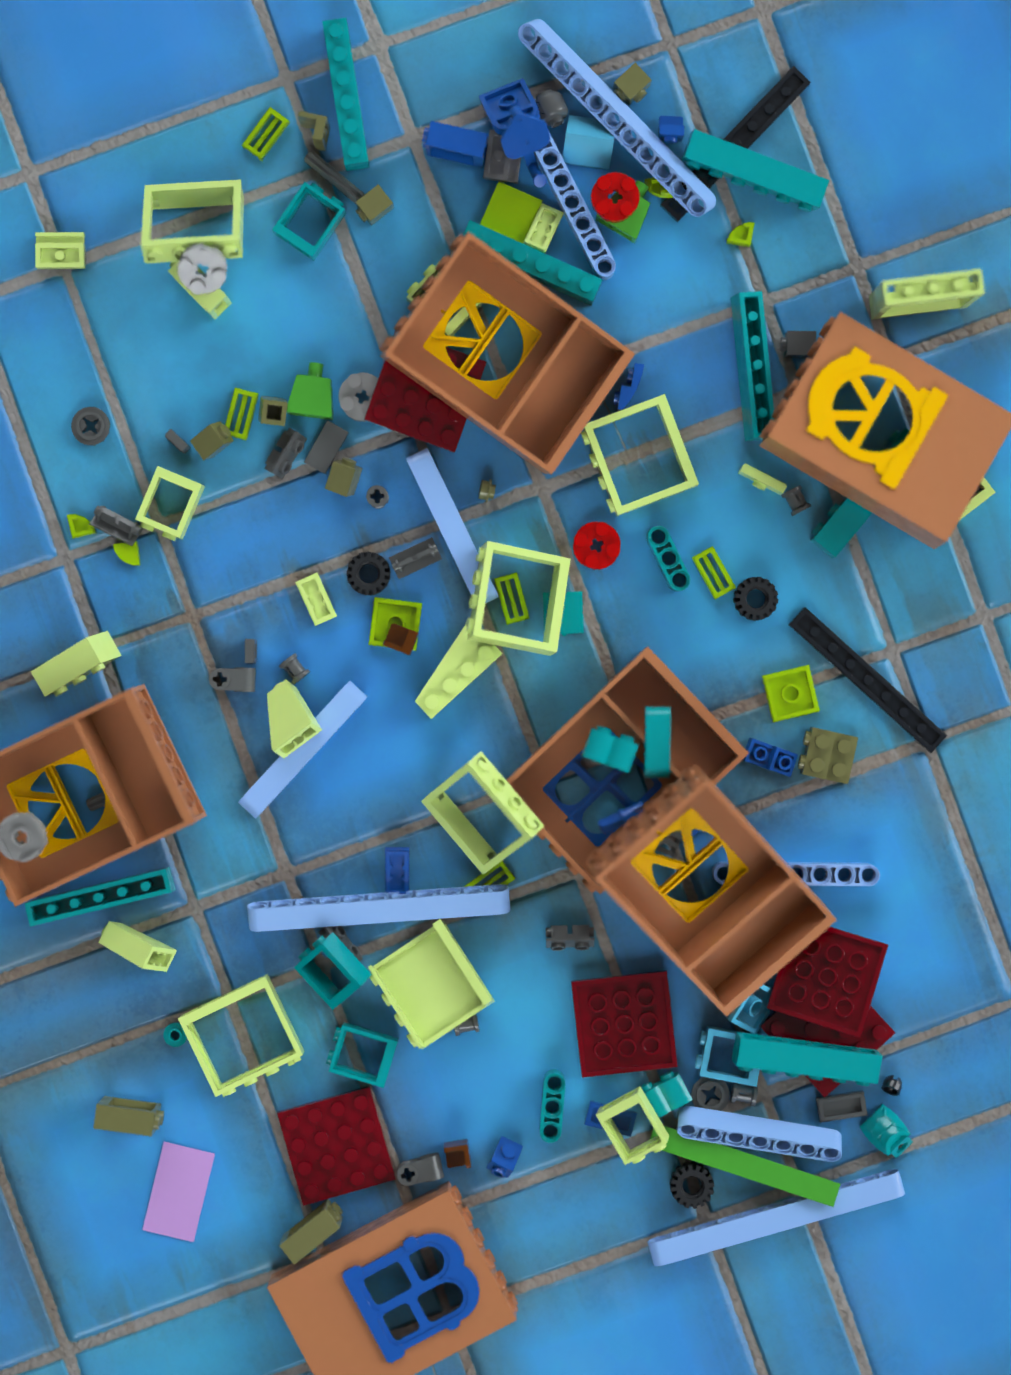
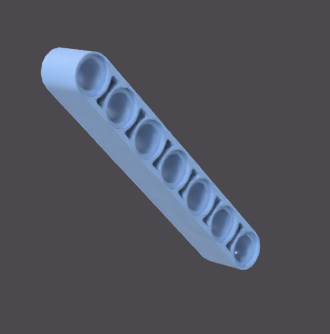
[534,132,616,281]
[406,448,499,604]
[238,681,368,819]
[711,861,880,886]
[677,1106,842,1162]

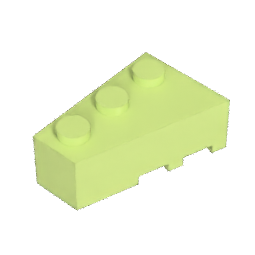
[31,631,122,697]

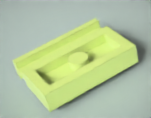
[35,232,85,269]

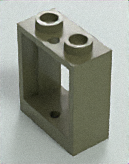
[93,1096,164,1136]
[279,1199,343,1264]

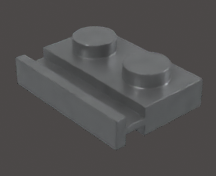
[483,129,521,184]

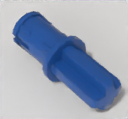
[598,801,644,833]

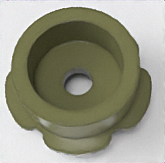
[478,479,496,502]

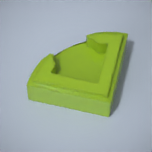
[644,177,673,198]
[726,222,755,248]
[67,514,97,539]
[113,541,141,566]

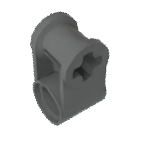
[209,667,256,692]
[397,1153,444,1186]

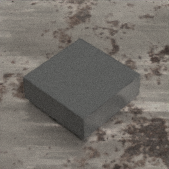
[165,429,191,454]
[245,639,257,663]

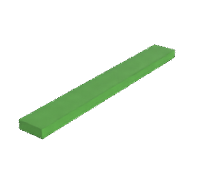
[650,1125,840,1207]

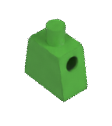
[596,180,650,244]
[287,362,334,420]

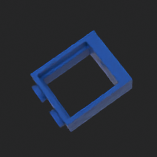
[422,121,488,168]

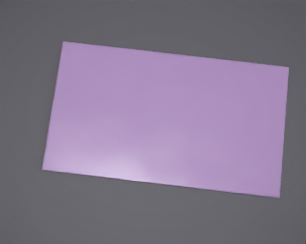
[142,1141,215,1242]

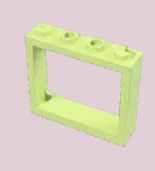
[141,180,244,263]
[869,269,985,320]
[581,394,699,517]
[465,541,571,656]
[421,752,544,874]
[178,974,305,1097]

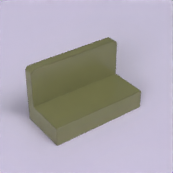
[297,111,330,151]

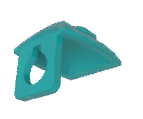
[859,1104,913,1158]

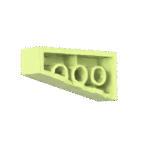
[415,624,502,719]

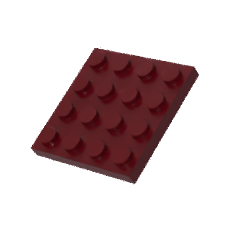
[364,330,486,453]
[767,927,889,1038]
[571,970,678,1078]
[760,1006,895,1097]
[277,1086,396,1206]

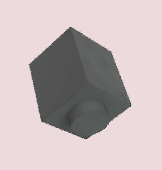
[780,331,816,358]

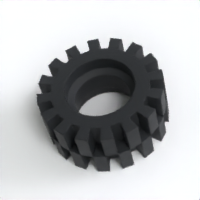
[346,552,391,596]
[733,577,779,621]
[670,1162,714,1209]

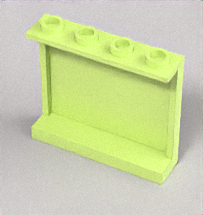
[368,919,495,1049]

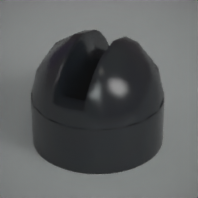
[881,1075,902,1096]

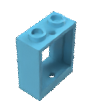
[695,1025,760,1087]

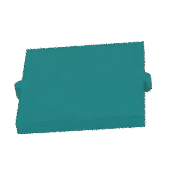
[543,591,584,636]

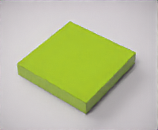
[480,181,543,244]
[368,597,422,651]
[761,665,820,722]

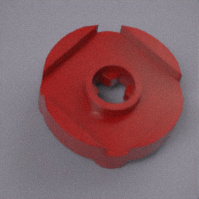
[591,172,640,223]
[573,521,621,570]

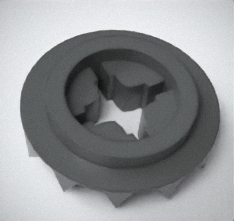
[71,407,110,446]
[691,1077,730,1111]

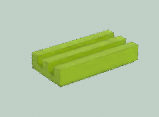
[242,107,290,161]
[225,388,259,441]
[691,546,736,600]
[494,572,530,625]
[463,860,516,887]

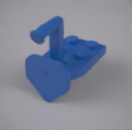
[479,78,550,188]

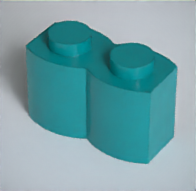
[581,725,638,773]
[641,1071,693,1118]

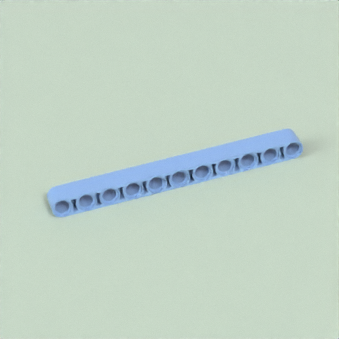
[518,19,716,217]
[247,884,511,932]
[647,1169,905,1266]

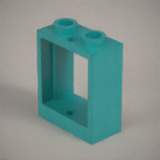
[272,182,346,261]
[294,932,372,1010]
[326,1022,399,1088]

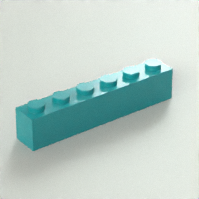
[322,18,370,171]
[681,129,830,212]
[463,220,602,306]
[730,291,775,441]
[811,427,910,558]
[24,867,176,927]
[732,1032,883,1086]

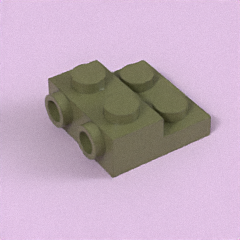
[798,727,858,784]

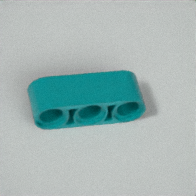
[646,526,690,592]
[644,707,671,778]
[539,1069,565,1143]

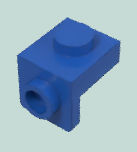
[658,116,685,144]
[486,1136,523,1178]

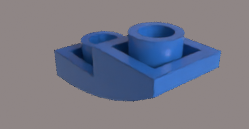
[613,363,644,412]
[742,737,798,777]

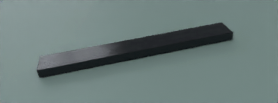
[660,66,811,223]
[788,607,947,753]

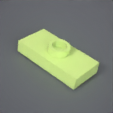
[523,203,564,254]
[738,463,787,495]
[295,572,337,626]

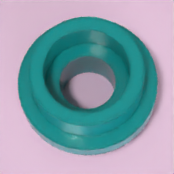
[163,1022,187,1047]

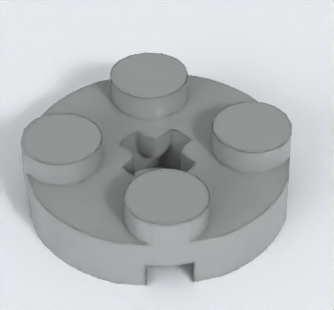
[178,244,227,295]
[338,373,378,422]
[0,812,48,862]

